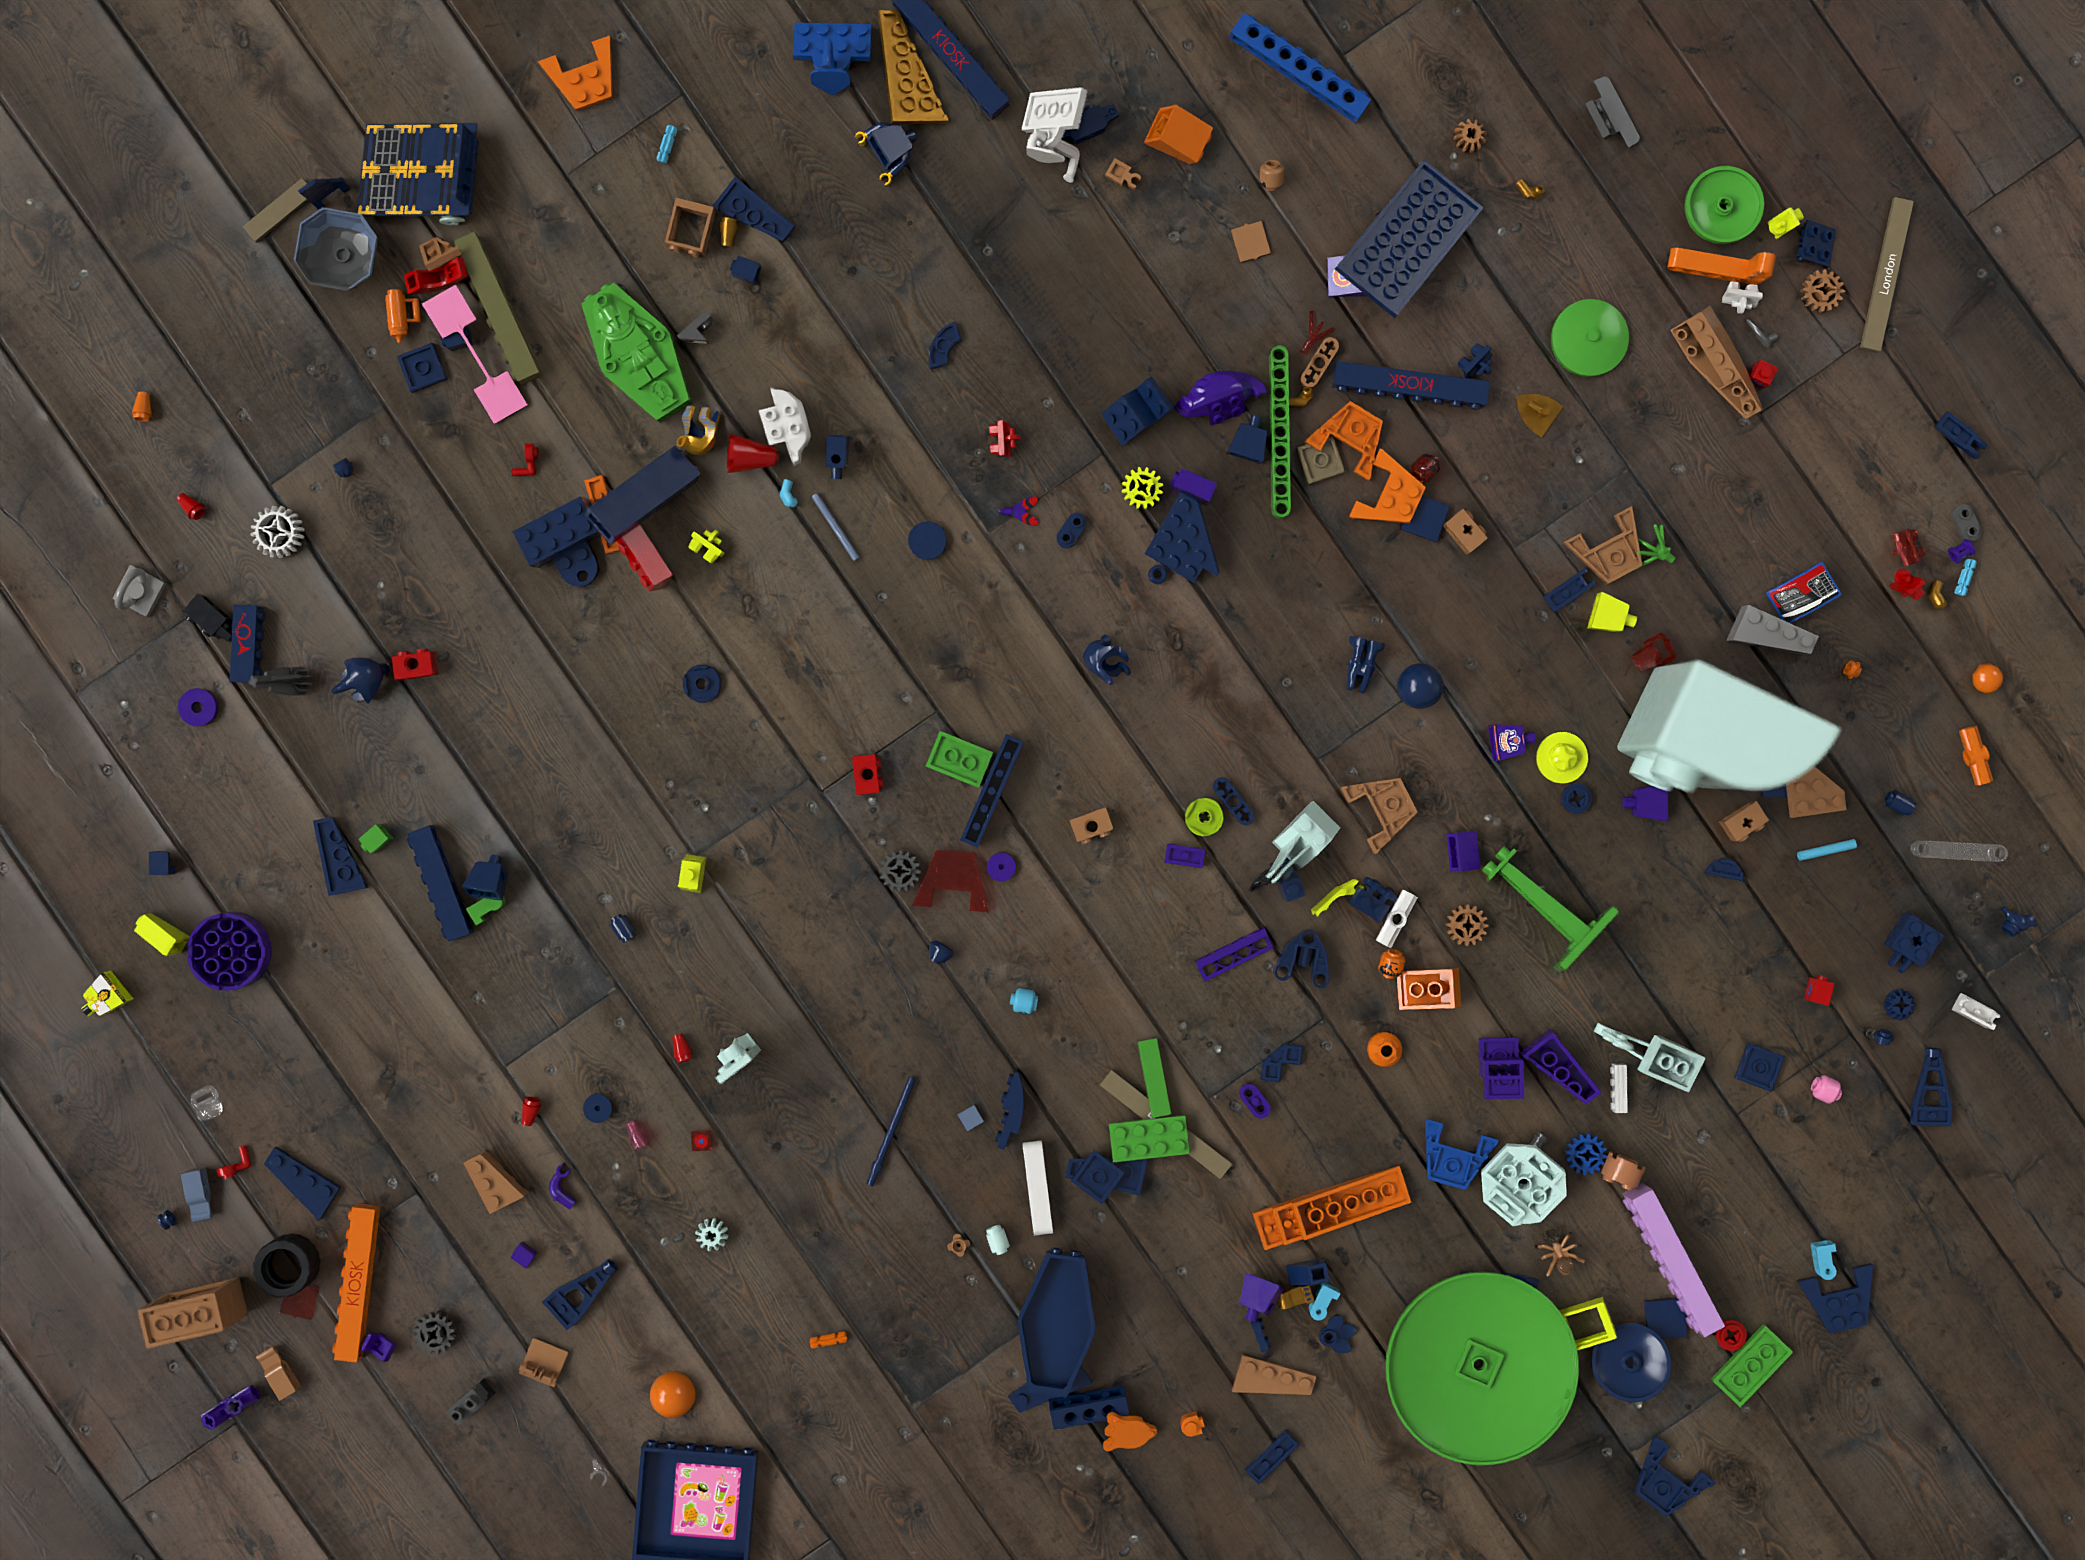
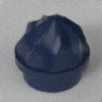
[333,458,353,477]

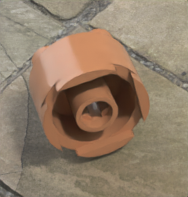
[1601,1151,1646,1191]

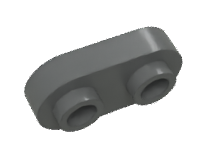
[1951,504,1981,541]

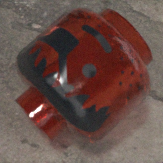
[1411,454,1440,482]

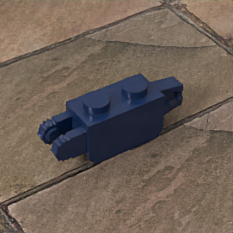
[1061,104,1119,145]

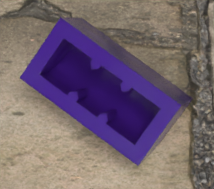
[1446,831,1480,871]

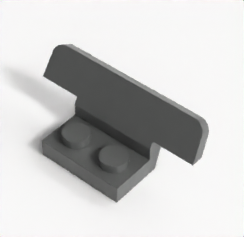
[1586,76,1640,148]

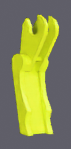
[1311,879,1364,917]

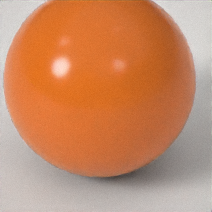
[650,1372,696,1418]

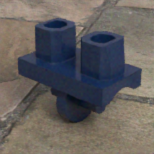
[1458,343,1493,379]

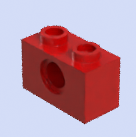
[392,649,438,680]
[852,754,884,795]

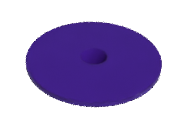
[987,853,1016,881]

